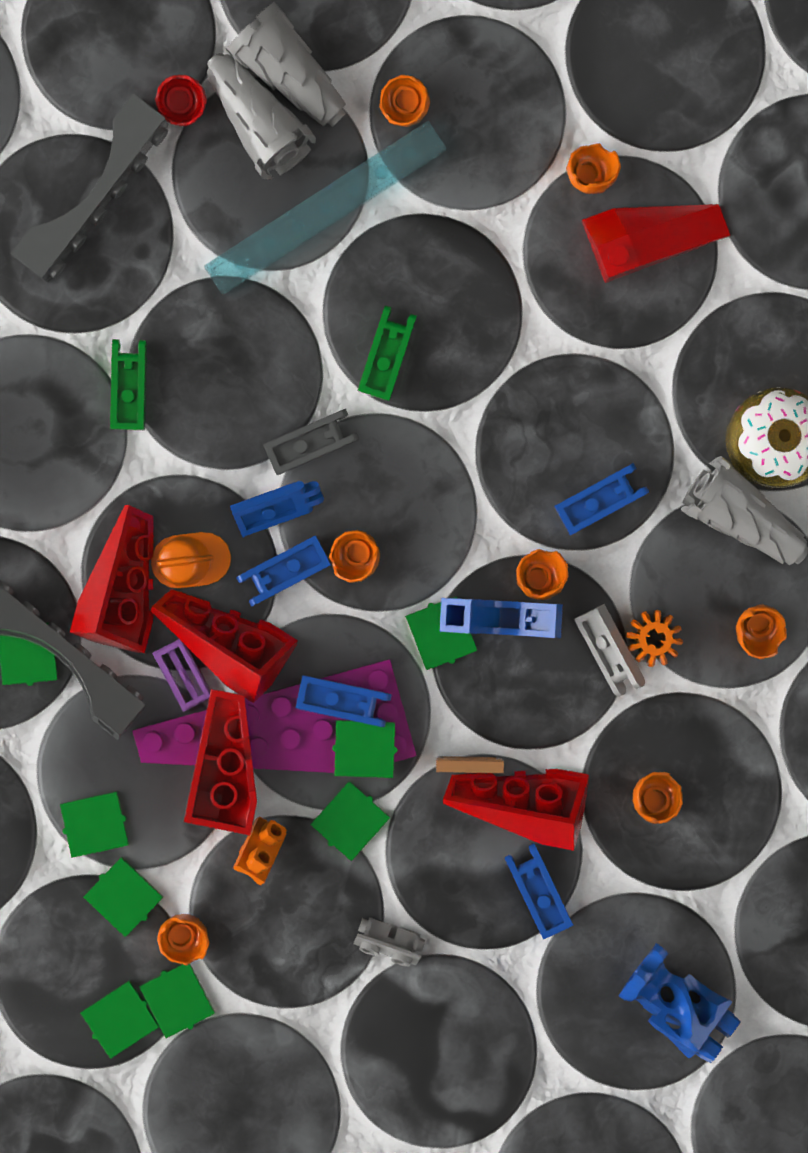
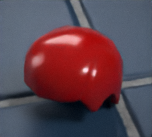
[155,75,207,126]

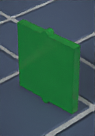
[405,596,478,670]
[0,622,58,686]
[332,720,398,778]
[310,781,390,861]
[60,791,129,858]
[83,857,164,937]
[139,964,215,1038]
[80,980,159,1059]

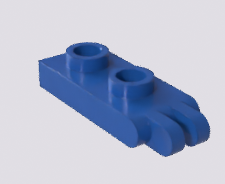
[230,481,324,537]

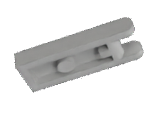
[574,604,645,697]

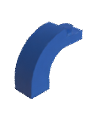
[440,598,563,638]

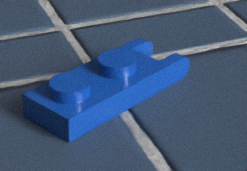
[554,463,649,535]
[236,535,331,607]
[296,675,392,727]
[504,843,574,940]

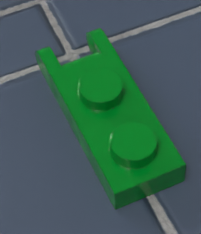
[357,305,417,402]
[110,339,147,431]

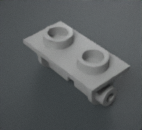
[353,917,425,967]

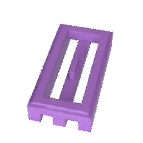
[152,639,211,712]

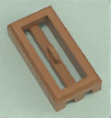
[436,756,504,773]

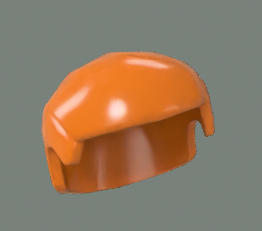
[379,75,430,127]
[566,143,621,194]
[329,530,380,583]
[516,549,569,600]
[736,604,787,660]
[632,772,683,824]
[157,914,210,966]

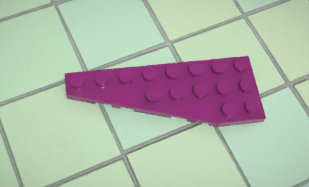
[132,659,417,773]

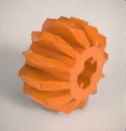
[625,610,683,667]

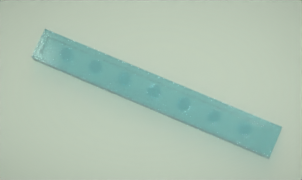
[204,121,446,295]

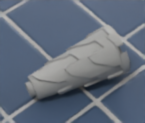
[226,2,346,127]
[207,53,316,179]
[681,456,808,565]

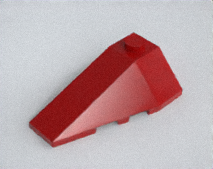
[582,204,731,283]
[70,505,154,653]
[151,589,298,703]
[184,689,257,835]
[443,769,590,851]

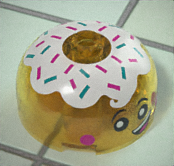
[726,387,808,489]

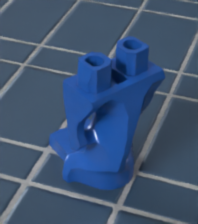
[618,943,741,1063]

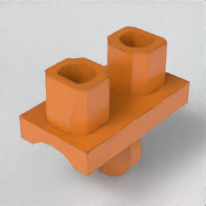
[233,816,287,886]

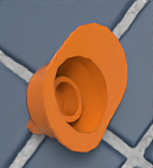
[151,532,231,588]

